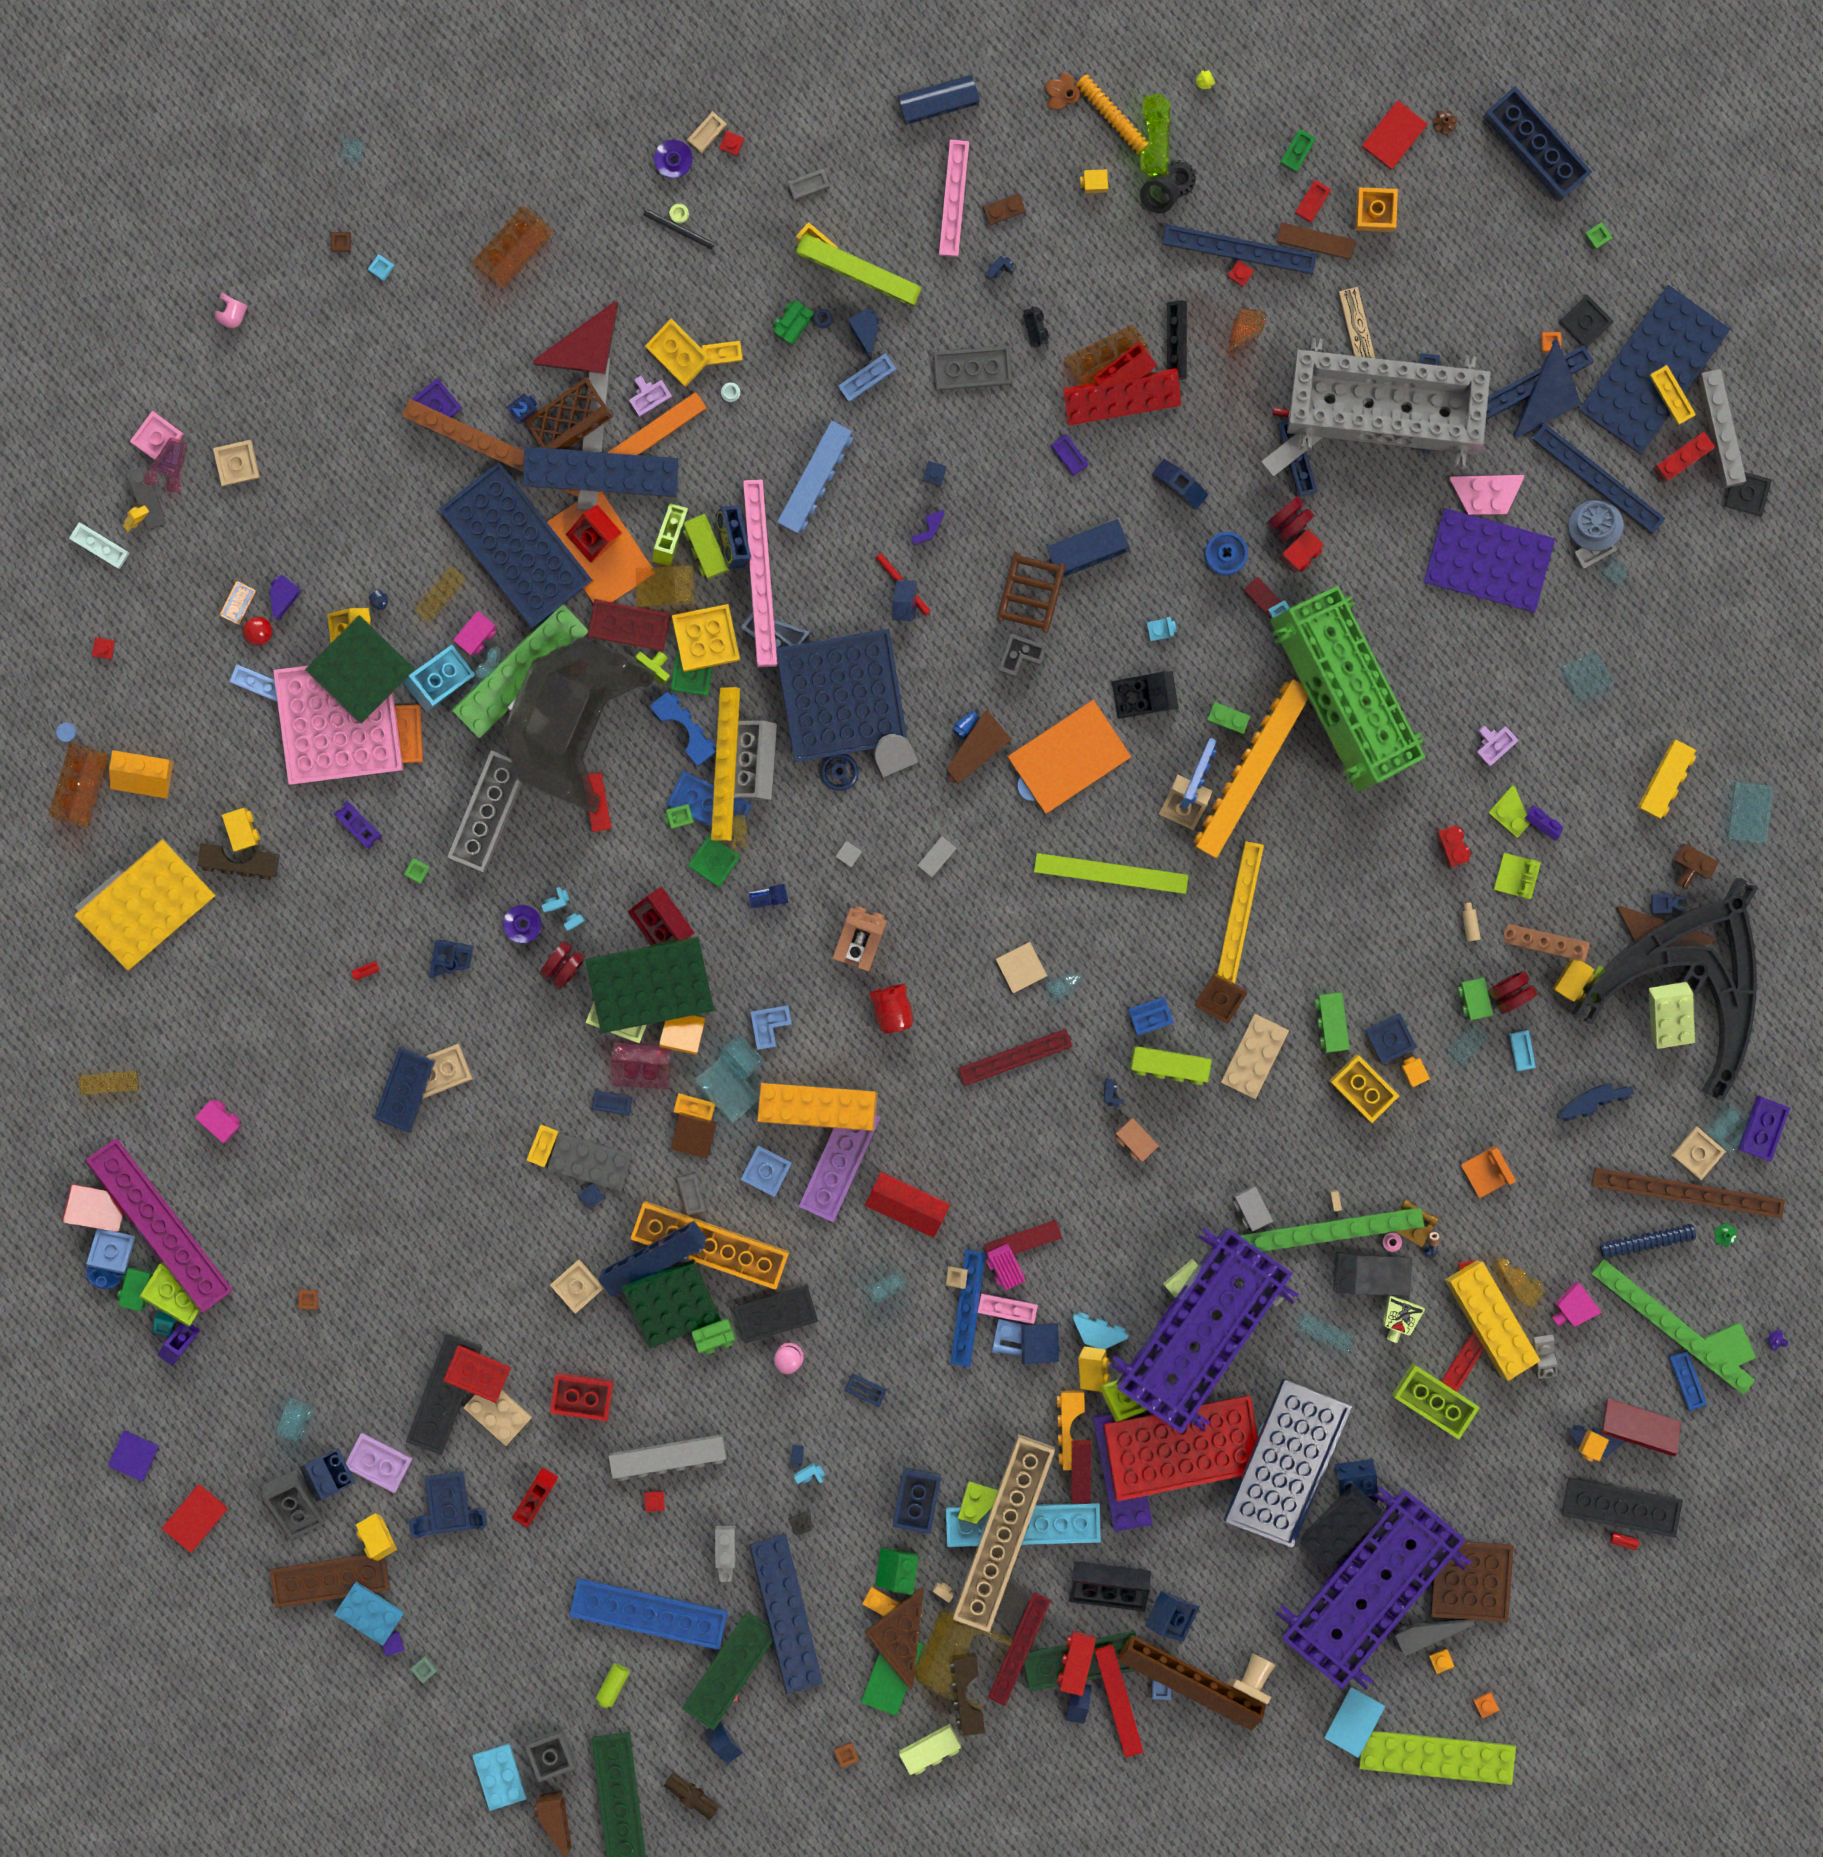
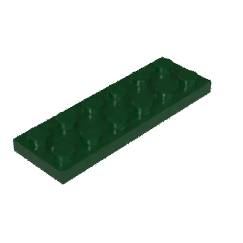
[682,1611,773,1731]
[1024,1631,1136,1692]

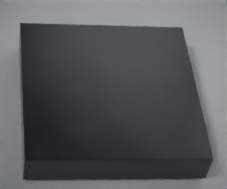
[1559,294,1614,348]
[1724,472,1772,517]

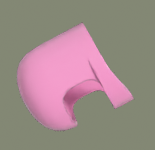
[215,292,248,328]
[774,1342,804,1374]

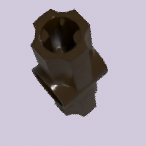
[663,1772,720,1820]

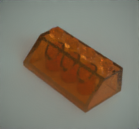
[472,205,554,289]
[1227,307,1266,359]
[1065,324,1151,386]
[48,742,109,828]

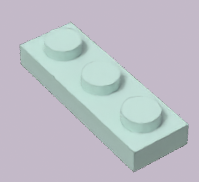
[69,522,130,569]

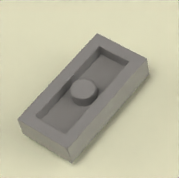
[1574,545,1617,569]

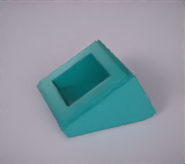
[153,1310,176,1337]

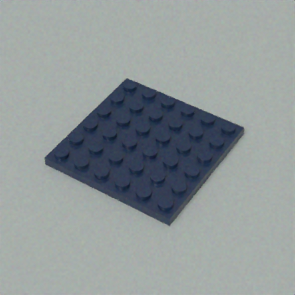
[776,628,907,762]

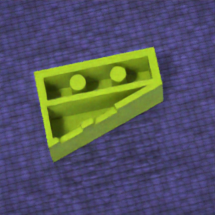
[683,514,729,580]

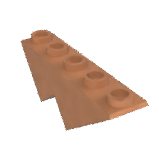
[1503,924,1590,961]

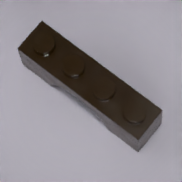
[197,843,280,880]
[949,1652,985,1736]

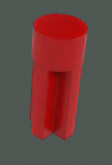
[351,961,381,981]
[1610,1532,1639,1551]

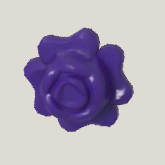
[1767,1329,1788,1351]

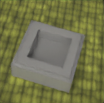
[836,841,862,867]

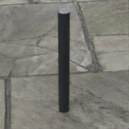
[644,209,715,250]

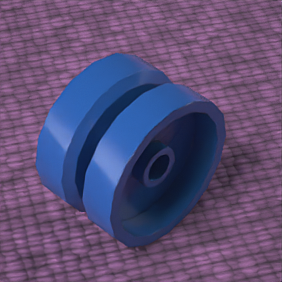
[1204,532,1248,577]

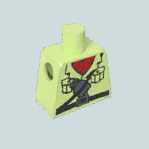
[1382,1295,1425,1343]

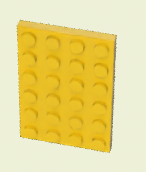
[75,839,215,971]

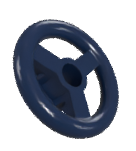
[820,754,859,791]

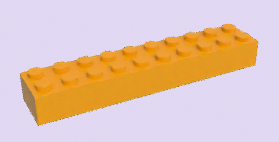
[1193,679,1309,859]

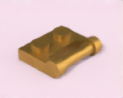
[1395,1198,1439,1247]

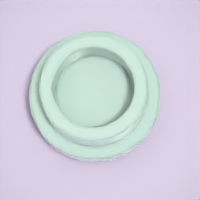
[721,383,740,402]

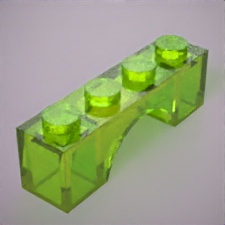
[1140,93,1171,177]

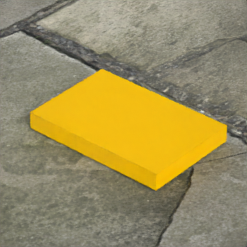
[645,319,712,387]

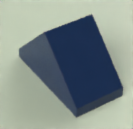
[1065,1685,1092,1724]
[705,1722,743,1764]

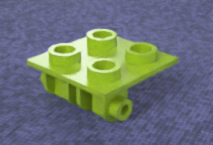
[1494,853,1541,899]

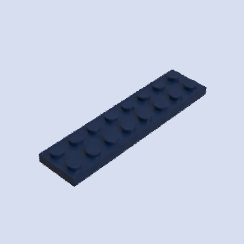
[522,447,679,497]
[749,1534,823,1695]

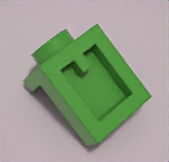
[664,804,694,829]

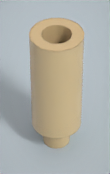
[1462,902,1481,942]

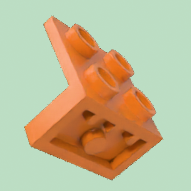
[1461,1146,1516,1198]

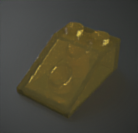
[636,565,695,607]

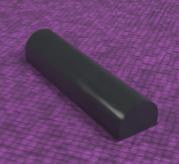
[1167,300,1187,380]

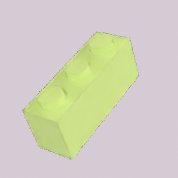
[899,1724,961,1775]

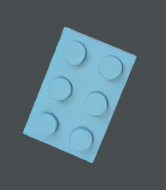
[472,1743,527,1811]

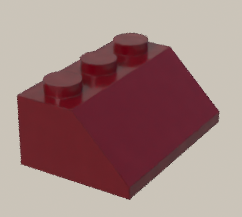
[628,886,695,946]

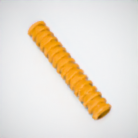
[1076,75,1150,155]

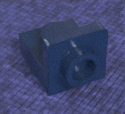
[985,256,1015,281]
[1103,1078,1124,1107]

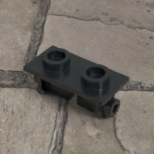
[1023,306,1049,348]

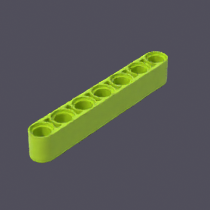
[796,234,922,306]

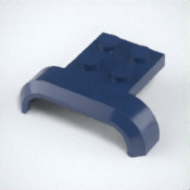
[409,1471,488,1539]

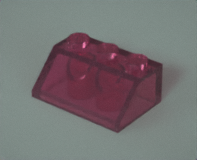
[611,1043,671,1089]

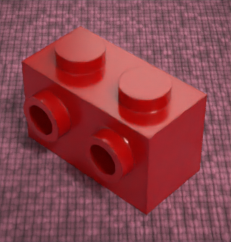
[1436,825,1471,868]

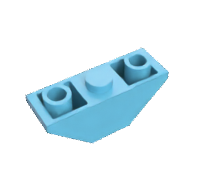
[1072,1312,1128,1349]

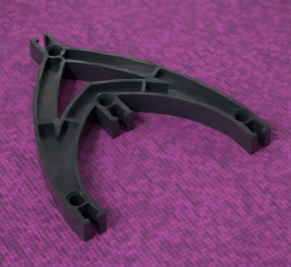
[1571,878,1758,1101]

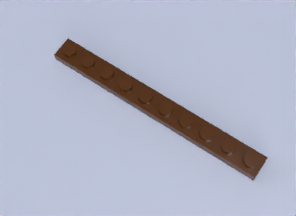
[1591,1167,1785,1219]

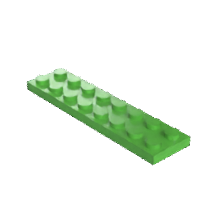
[452,605,589,738]

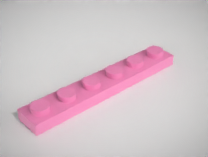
[939,139,969,257]

